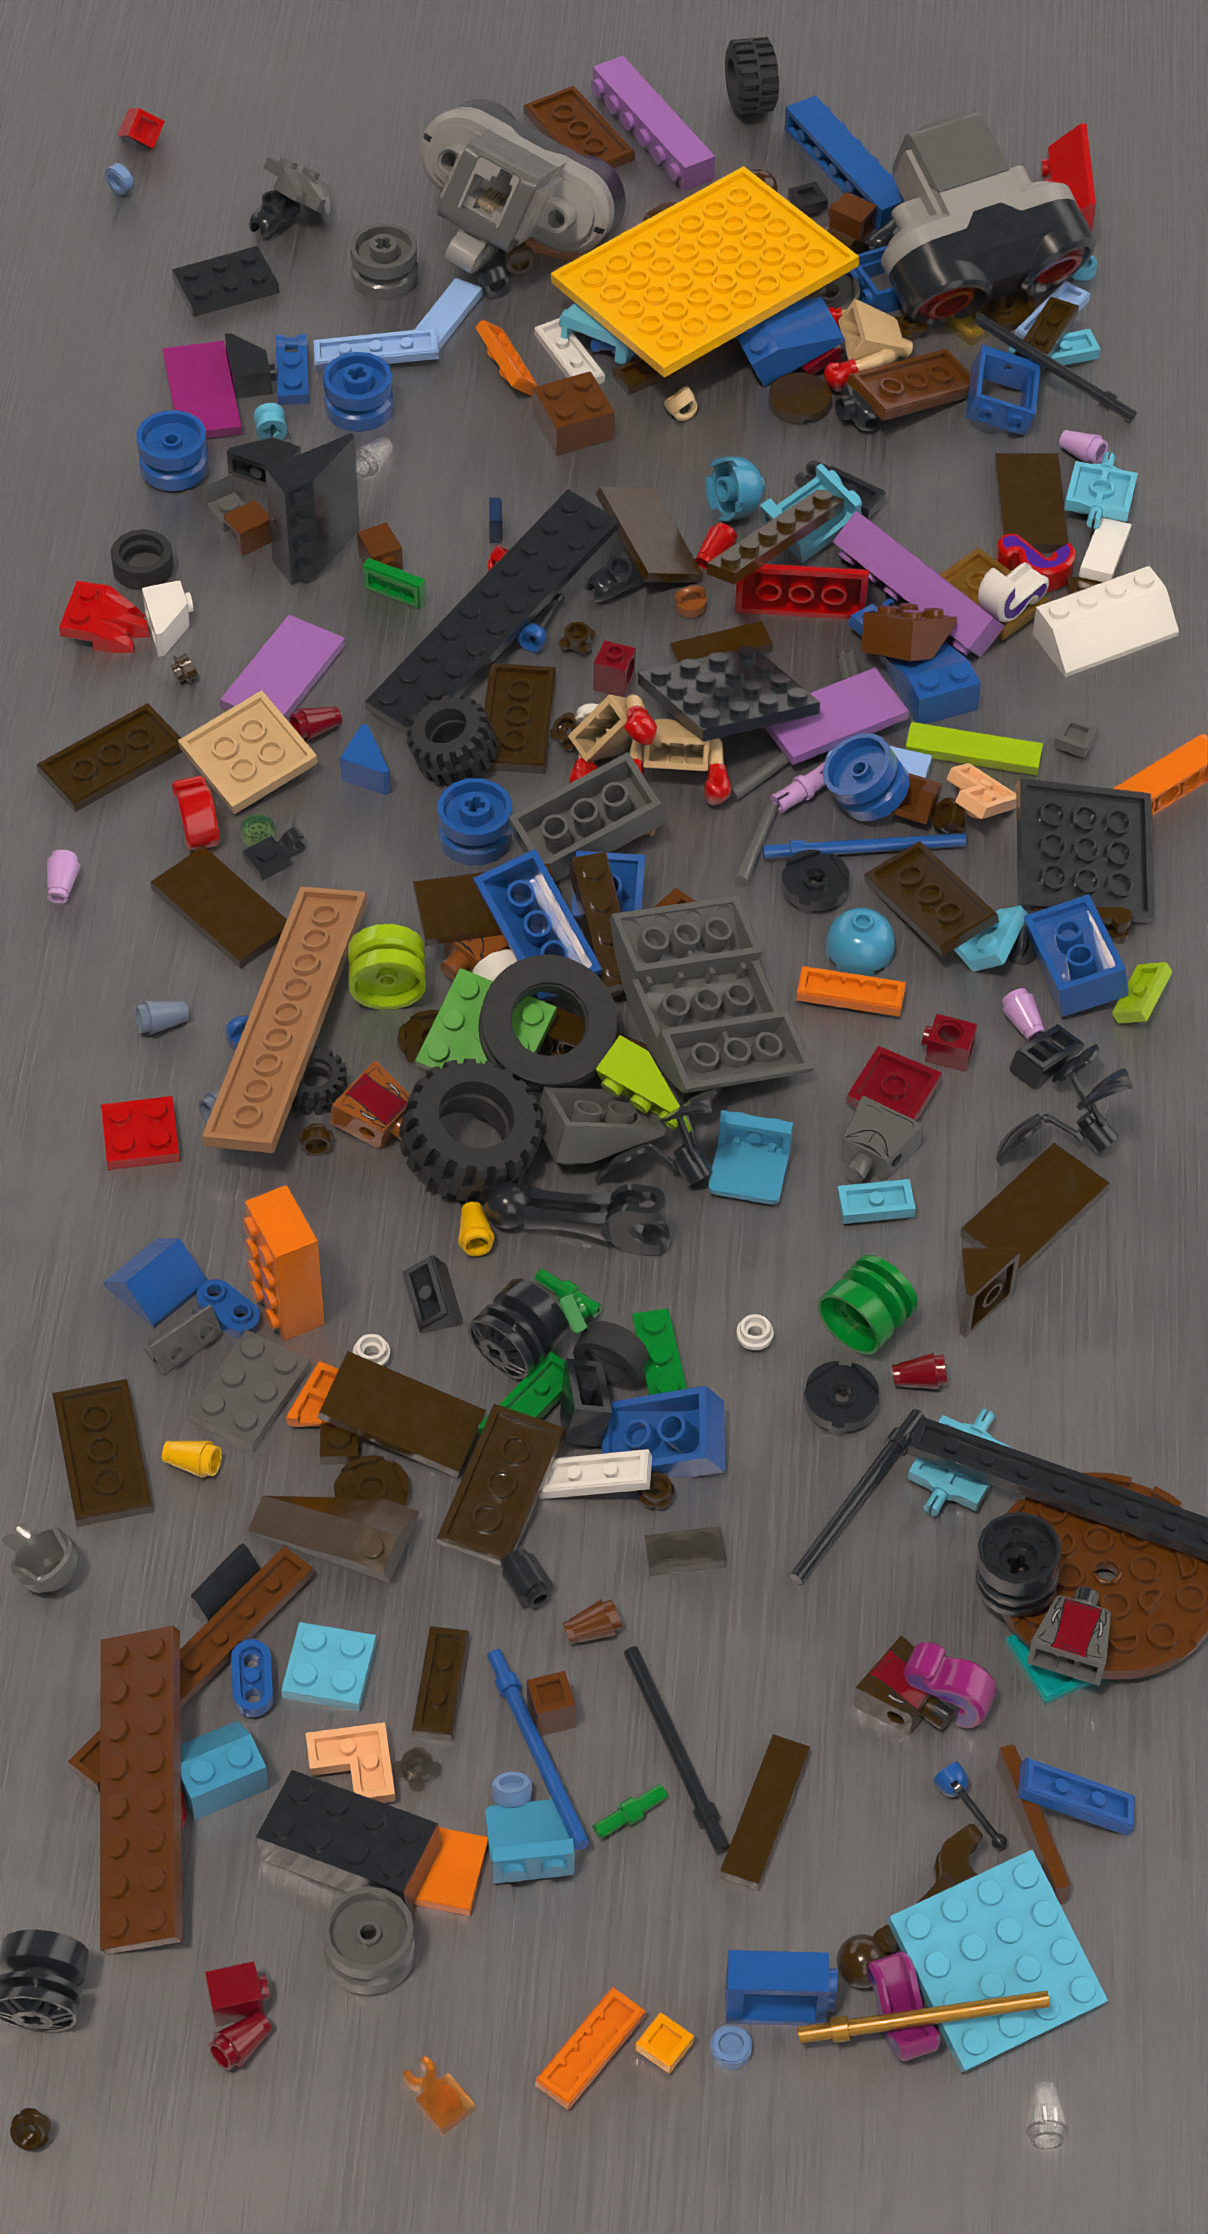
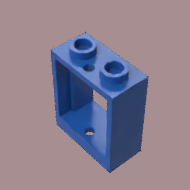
[845,245,902,314]
[965,345,1040,436]
[725,1950,837,2026]

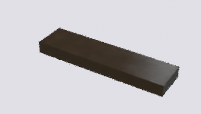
[720,1734,811,1890]

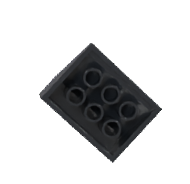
[265,433,360,586]

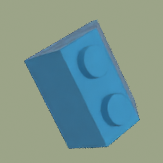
[181,1720,269,1820]

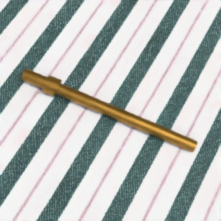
[797,1990,1050,2043]

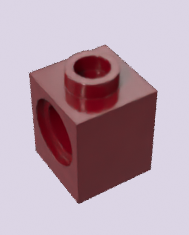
[593,640,636,697]
[921,1013,978,1072]

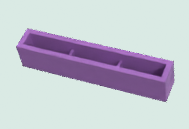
[591,56,715,191]
[833,511,1005,657]

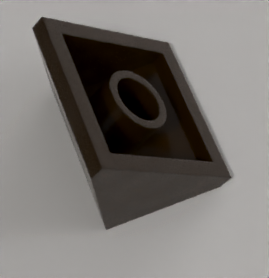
[956,1248,1020,1338]

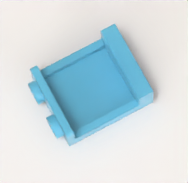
[559,303,636,364]
[760,464,862,563]

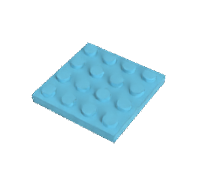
[886,1849,1108,2073]

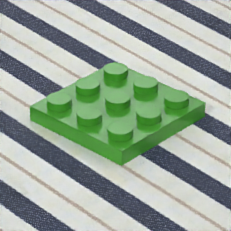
[415,968,558,1070]

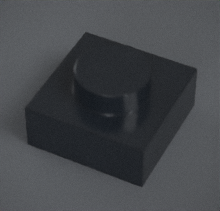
[788,181,828,215]

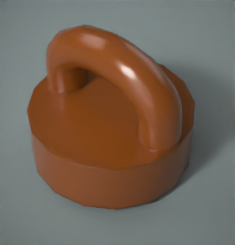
[674,585,707,618]

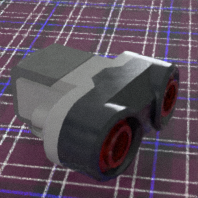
[420,99,626,274]
[881,112,1096,327]

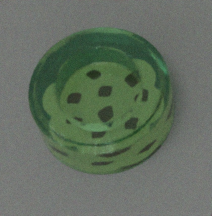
[241,814,275,846]

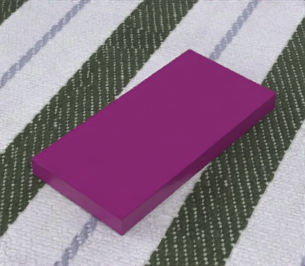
[162,340,242,439]

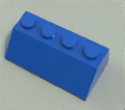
[473,848,602,1001]

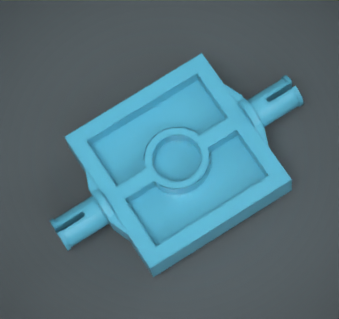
[1064,452,1138,529]
[908,1409,1011,1516]

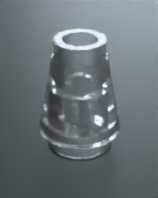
[356,437,393,477]
[1026,2082,1068,2150]

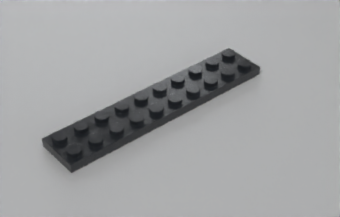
[365,489,619,735]

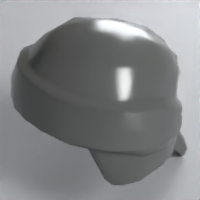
[2,1522,78,1593]

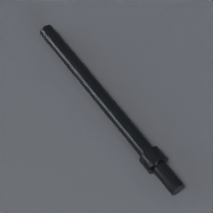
[973,312,1137,423]
[789,1409,925,1585]
[624,1646,730,1854]

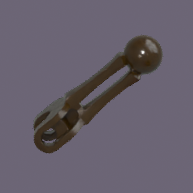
[836,1824,983,1988]

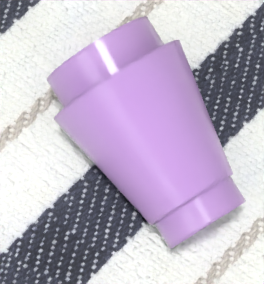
[1059,430,1108,464]
[46,850,81,903]
[1002,988,1046,1042]

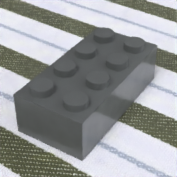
[508,752,665,883]

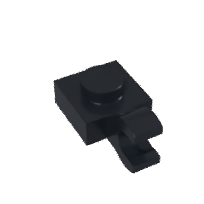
[243,826,306,881]

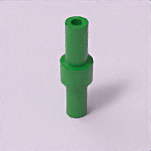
[534,1268,602,1318]
[592,1784,668,1839]

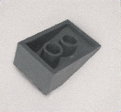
[538,1087,666,1165]

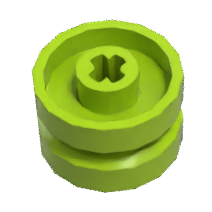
[348,924,426,1010]

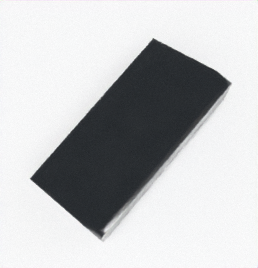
[402,1255,463,1334]
[191,1543,261,1624]

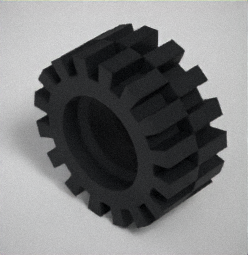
[292,1047,348,1115]

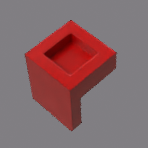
[117,108,165,149]

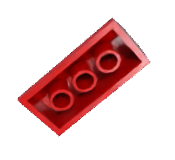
[1040,123,1096,232]
[735,563,869,620]

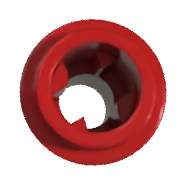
[695,523,737,571]

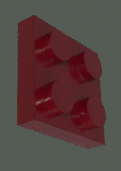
[846,1045,942,1121]

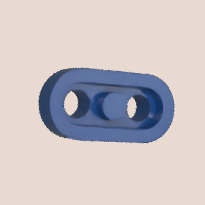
[196,1279,261,1339]
[231,1639,273,1717]

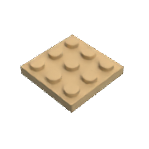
[178,690,318,814]

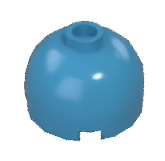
[705,457,765,521]
[826,908,895,976]

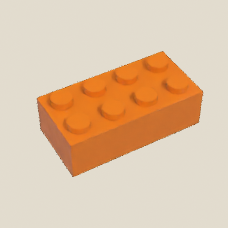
[242,1185,325,1341]

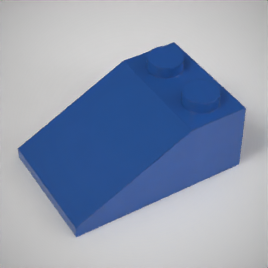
[737,297,846,387]
[879,641,981,724]
[1023,894,1128,1017]
[602,1385,725,1478]

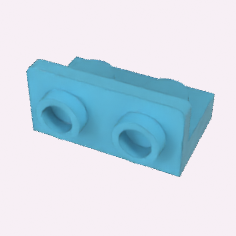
[954,899,1028,972]

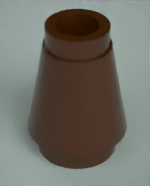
[562,1599,623,1645]

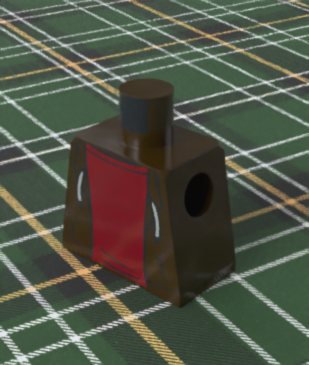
[853,1636,954,1733]

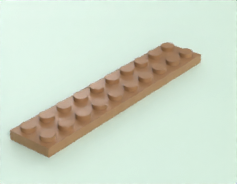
[202,886,368,1153]

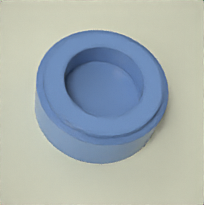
[105,163,134,195]
[491,1772,532,1807]
[710,2025,752,2070]

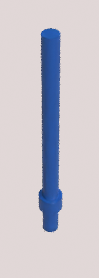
[762,833,966,859]
[487,1649,589,1850]

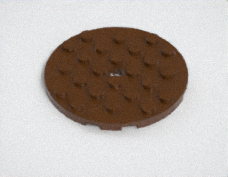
[1001,1472,1208,1679]

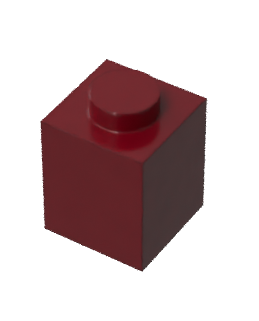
[205,1961,270,2027]

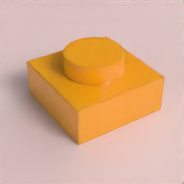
[635,2012,694,2074]

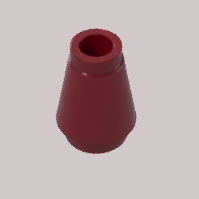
[290,706,342,741]
[892,1352,948,1389]
[209,2011,272,2071]

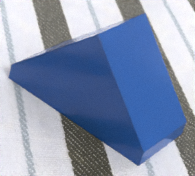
[340,724,391,795]

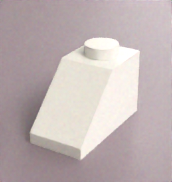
[142,580,194,657]

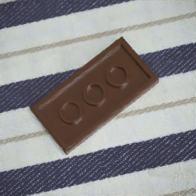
[524,85,635,169]
[847,349,971,421]

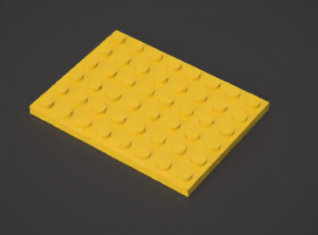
[551,166,859,377]

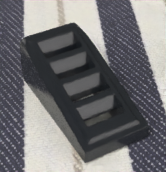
[1010,1024,1084,1089]

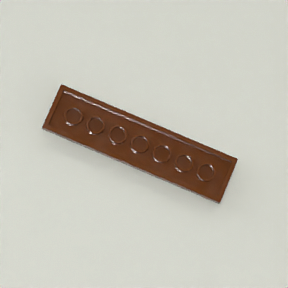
[100,1625,182,1955]

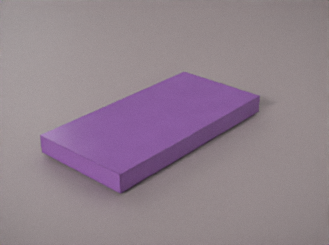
[220,615,345,719]
[764,668,909,765]

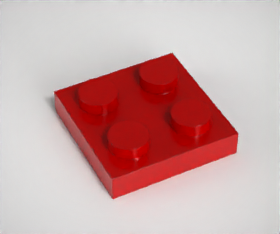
[101,1096,180,1170]

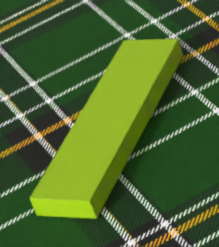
[906,722,1043,776]

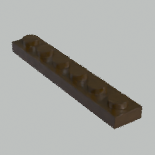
[707,490,844,585]

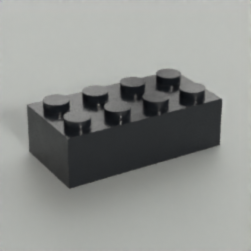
[256,1770,443,1911]

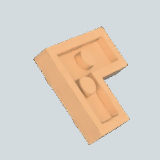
[946,763,1016,820]
[305,1722,395,1803]

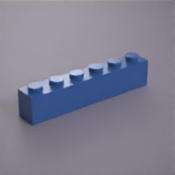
[784,95,905,231]

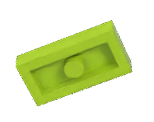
[1112,962,1173,1024]

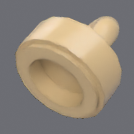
[664,386,698,421]

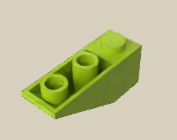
[595,1035,692,1133]

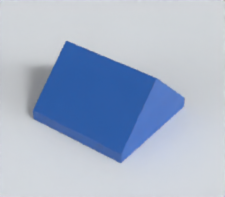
[571,850,645,919]
[103,1238,208,1329]

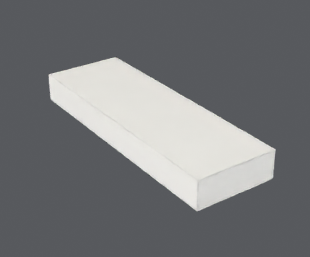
[534,318,605,384]
[1079,517,1132,582]
[539,1449,652,1499]

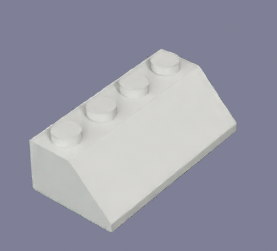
[1033,566,1179,677]

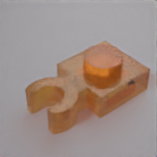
[403,2056,475,2136]

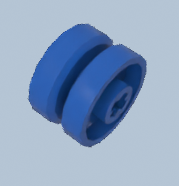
[323,352,394,432]
[137,410,209,491]
[822,733,910,821]
[438,778,512,866]

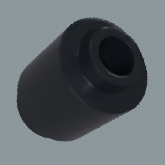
[500,1548,554,1607]

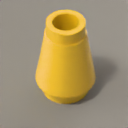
[458,1202,495,1256]
[162,1440,222,1478]

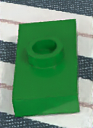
[363,558,426,609]
[556,1291,590,1333]

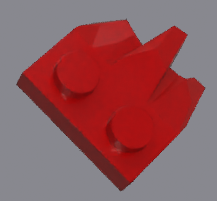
[59,580,150,653]

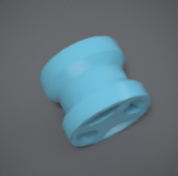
[253,403,287,440]

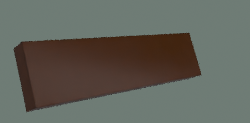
[996,1744,1071,1905]

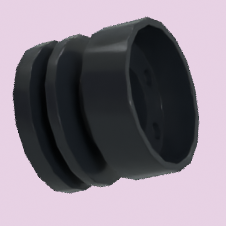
[468,1278,568,1379]
[975,1512,1061,1617]
[0,1929,89,2032]

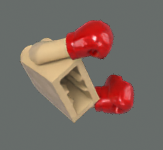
[824,299,913,392]
[568,694,657,784]
[630,719,732,806]

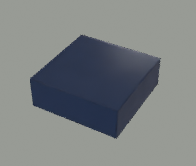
[489,497,502,543]

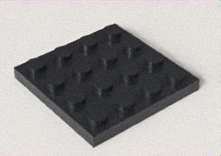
[638,646,820,742]
[1016,778,1154,924]

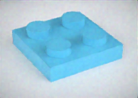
[281,1622,376,1711]

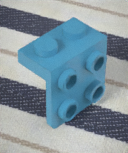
[708,1110,793,1205]
[485,1799,575,1884]

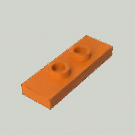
[475,320,538,396]
[796,966,906,1017]
[535,1987,646,2110]

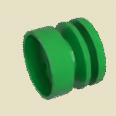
[818,1255,918,1355]

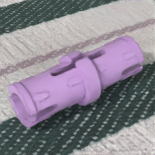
[770,762,826,814]

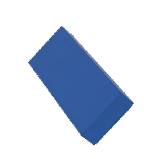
[1018,1757,1135,1836]

